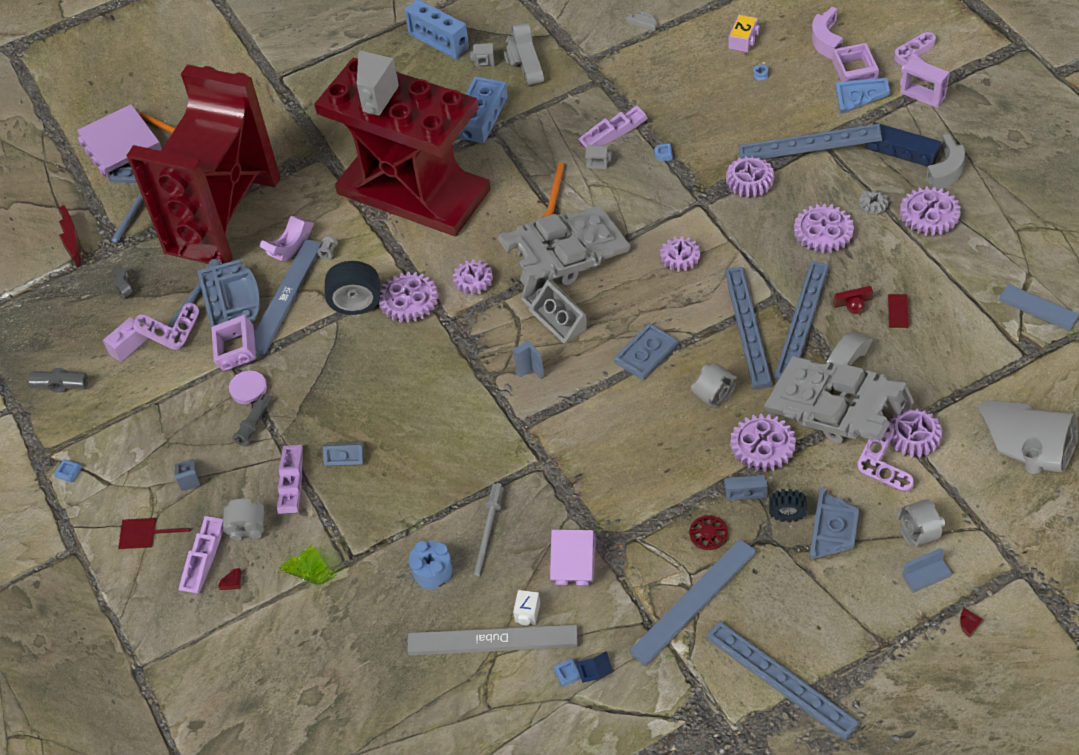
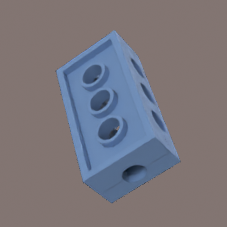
[404,0,470,60]
[457,76,508,144]

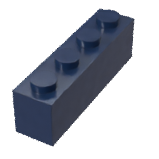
[865,122,941,167]

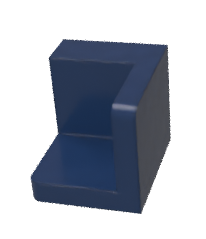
[576,651,613,683]

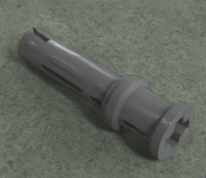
[232,394,272,446]

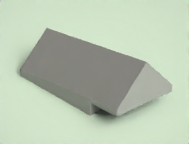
[521,276,586,344]

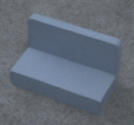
[512,340,544,379]
[323,441,365,466]
[724,475,767,500]
[902,548,951,593]

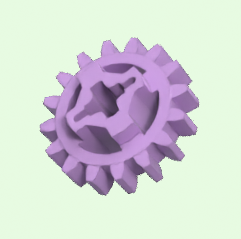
[660,236,700,272]
[453,259,493,295]

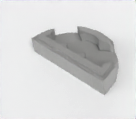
[626,12,657,31]
[504,36,521,66]

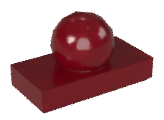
[833,286,873,314]

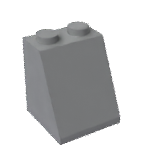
[357,50,399,116]

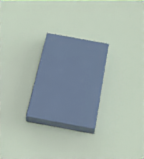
[614,323,679,381]

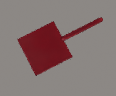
[118,518,191,549]

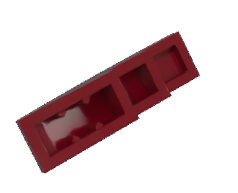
[59,205,81,268]

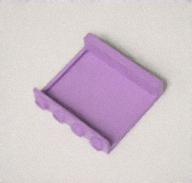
[77,104,162,181]

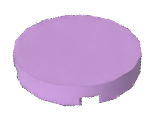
[229,370,267,405]

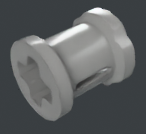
[317,236,338,260]

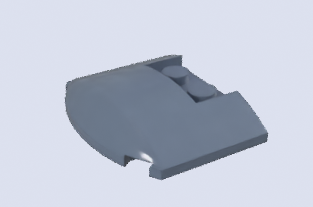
[197,260,260,330]

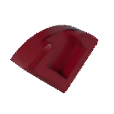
[218,568,242,590]
[960,608,983,638]

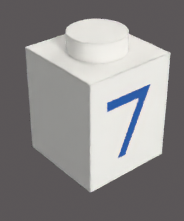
[513,590,540,625]

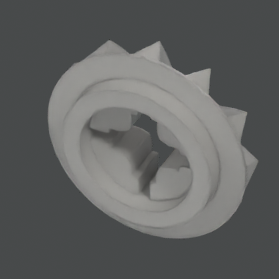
[859,190,889,214]

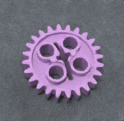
[900,186,961,236]
[794,203,854,253]
[379,272,438,323]
[730,413,796,472]

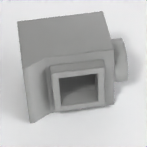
[470,43,495,67]
[585,144,611,169]

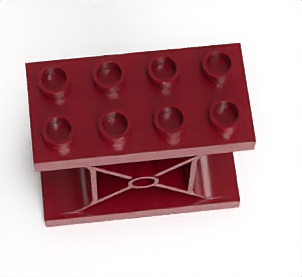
[314,57,491,237]
[126,64,280,264]

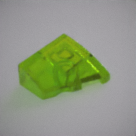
[279,545,337,585]

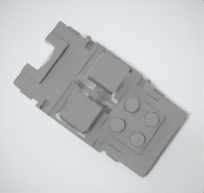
[498,206,630,299]

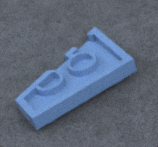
[835,78,890,114]

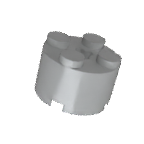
[690,363,736,409]
[223,499,264,541]
[897,499,945,547]

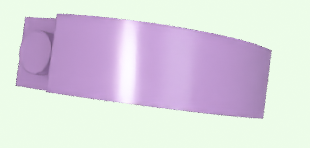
[812,7,843,60]
[260,216,314,261]

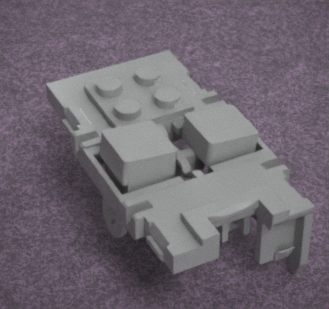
[764,356,914,443]

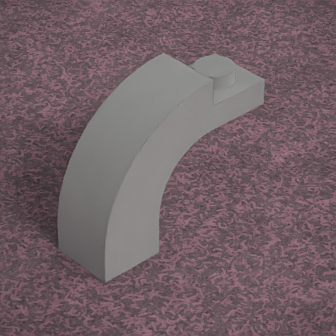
[926,134,965,190]
[827,330,873,366]

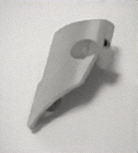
[977,400,1078,474]

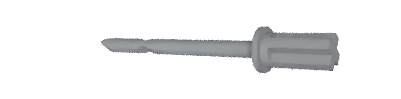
[474,483,504,577]

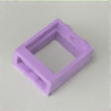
[833,43,879,82]
[900,58,949,108]
[212,314,256,371]

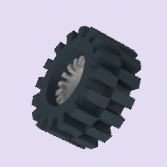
[769,489,807,522]

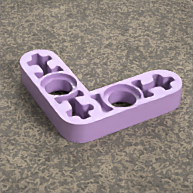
[894,32,936,82]
[133,303,199,350]
[857,421,914,492]

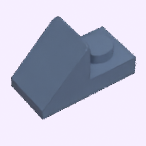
[175,459,200,491]

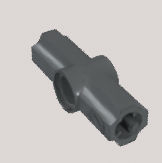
[28,368,88,393]

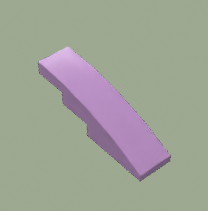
[578,105,648,148]
[277,445,303,514]
[178,516,223,594]

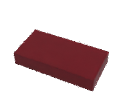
[888,294,909,328]

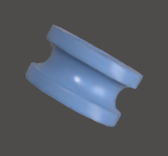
[753,65,769,81]

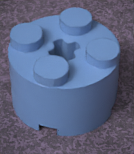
[409,541,453,589]

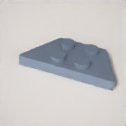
[809,488,859,559]

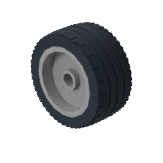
[325,261,380,315]

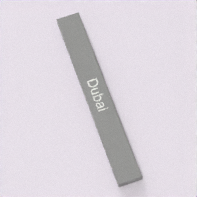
[408,625,578,655]

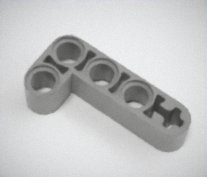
[512,22,544,86]

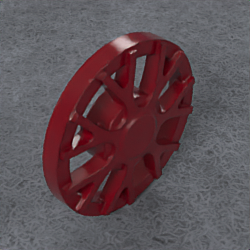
[689,515,728,550]

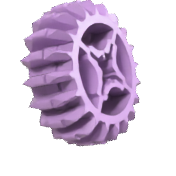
[726,155,774,198]
[887,407,942,458]

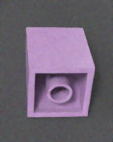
[550,530,596,586]

